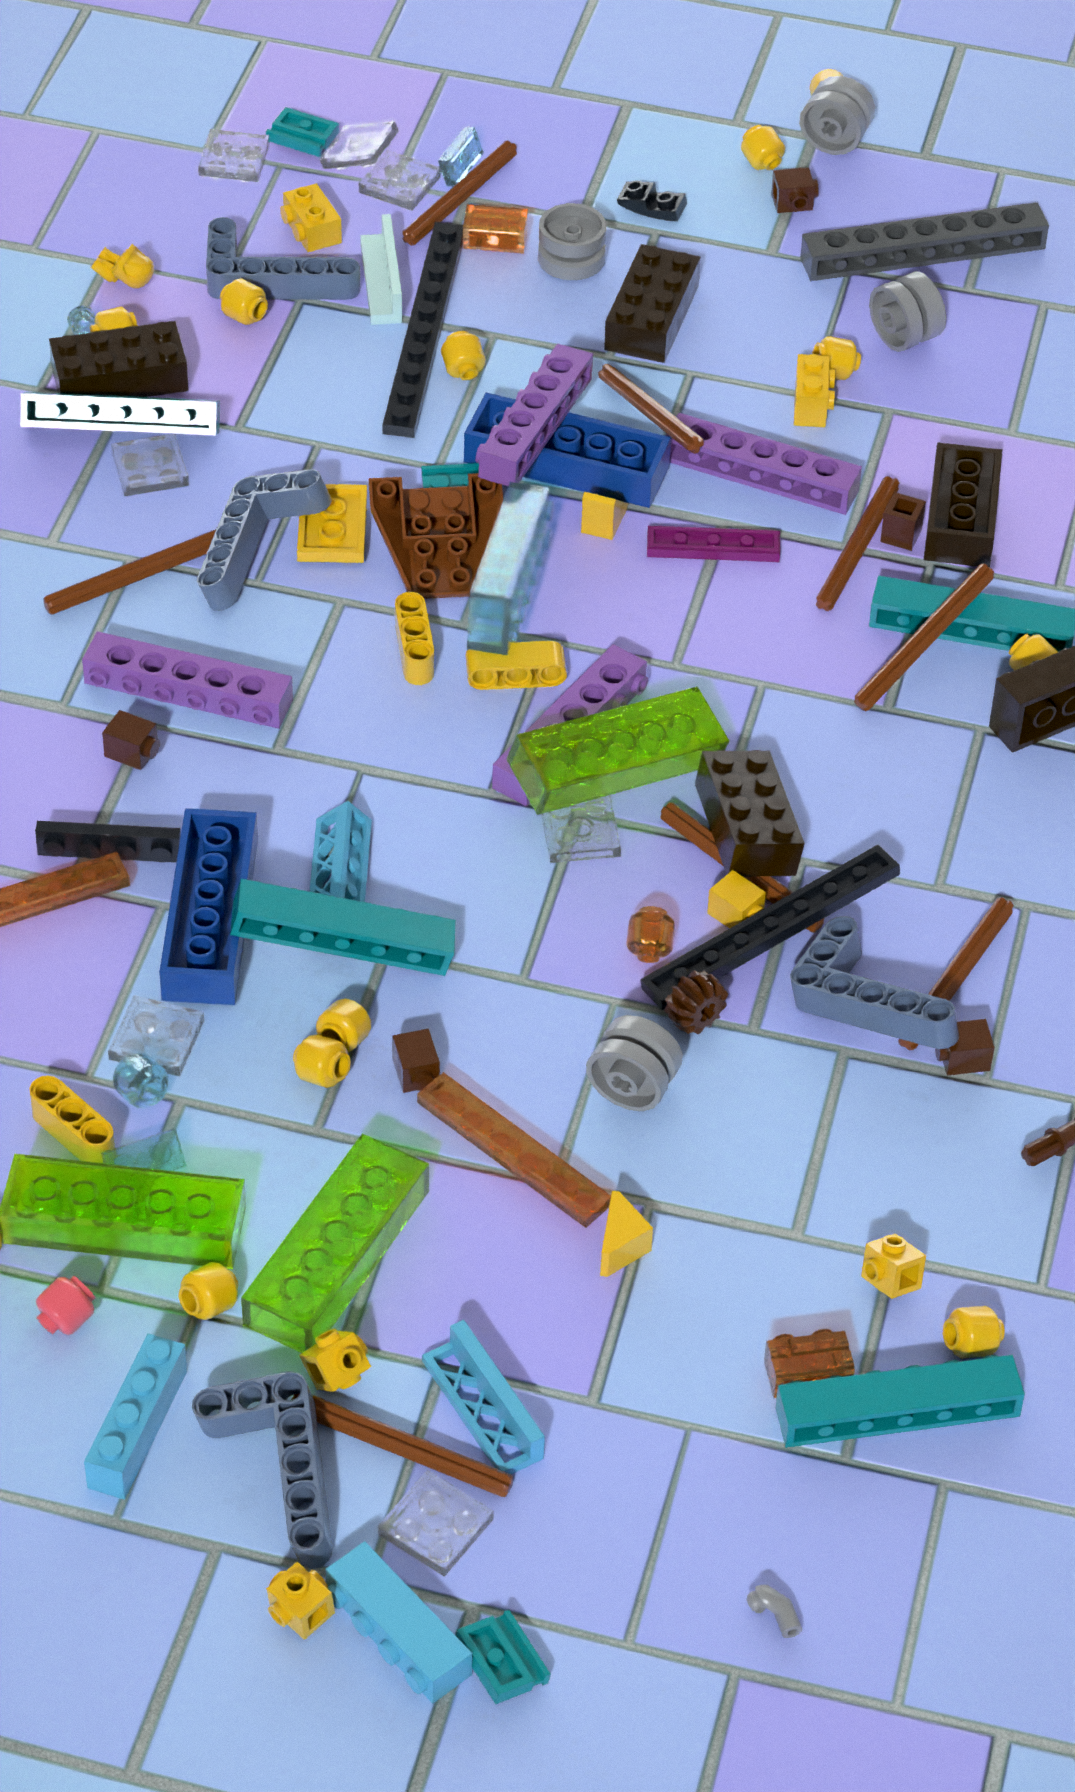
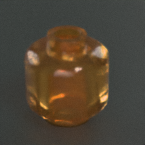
[626,906,675,963]

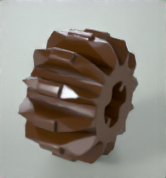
[664,970,728,1034]

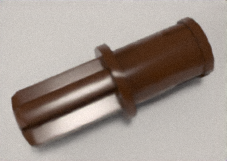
[1021,1118,1075,1166]

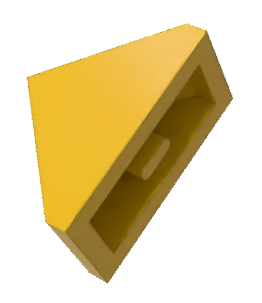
[581,492,628,540]
[600,1191,653,1277]

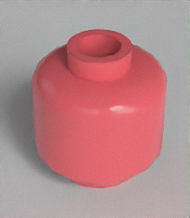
[36,1276,95,1335]

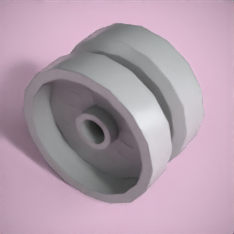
[799,76,875,155]
[538,203,607,280]
[869,271,946,352]
[586,1015,683,1111]

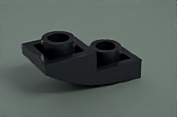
[617,181,687,221]

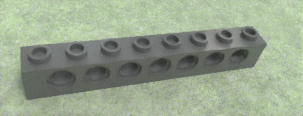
[800,202,1049,281]

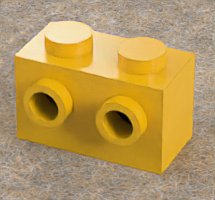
[280,183,342,252]
[793,354,835,427]

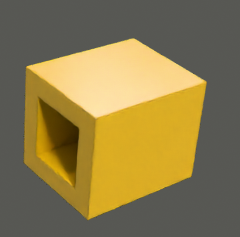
[707,870,766,929]

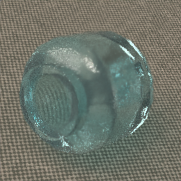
[113,1053,169,1109]

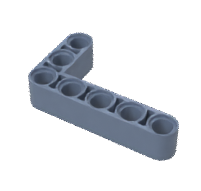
[206,217,360,300]
[197,469,332,611]
[790,916,959,1049]
[192,1372,333,1569]

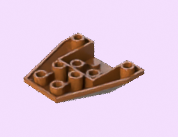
[369,473,504,599]

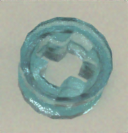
[67,305,95,335]

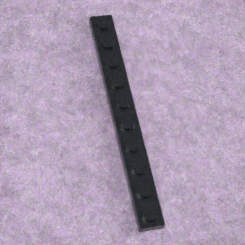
[382,222,465,438]

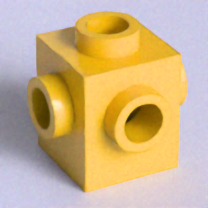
[861,1233,926,1299]
[299,1328,371,1392]
[266,1562,335,1640]

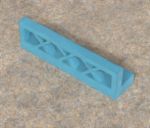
[309,801,372,902]
[422,1320,545,1474]

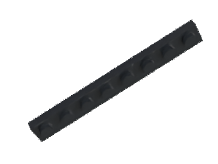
[640,845,900,1011]

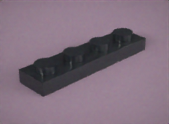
[35,821,181,863]

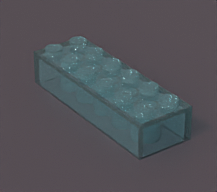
[467,482,554,655]

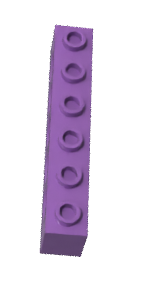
[476,343,593,488]
[665,413,862,515]
[82,631,293,729]
[492,644,648,807]

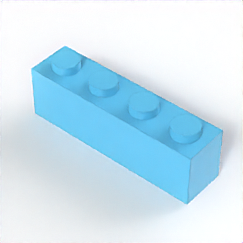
[84,1333,187,1500]
[326,1541,472,1704]

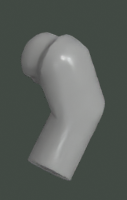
[747,1585,802,1638]

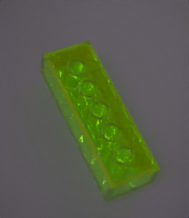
[506,686,730,815]
[241,1133,429,1353]
[0,1153,246,1270]

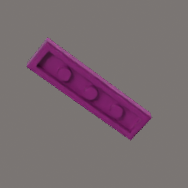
[647,526,780,562]

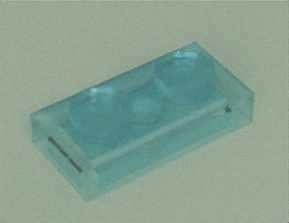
[438,127,484,186]
[101,1129,187,1191]

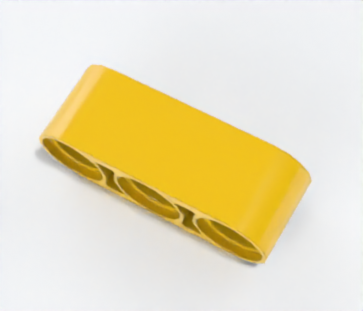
[395,592,434,685]
[465,641,567,690]
[29,1075,116,1169]

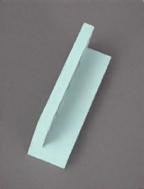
[360,214,402,325]

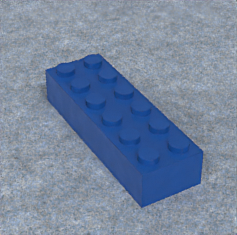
[464,392,671,508]
[159,808,258,1005]

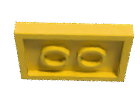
[297,484,367,563]

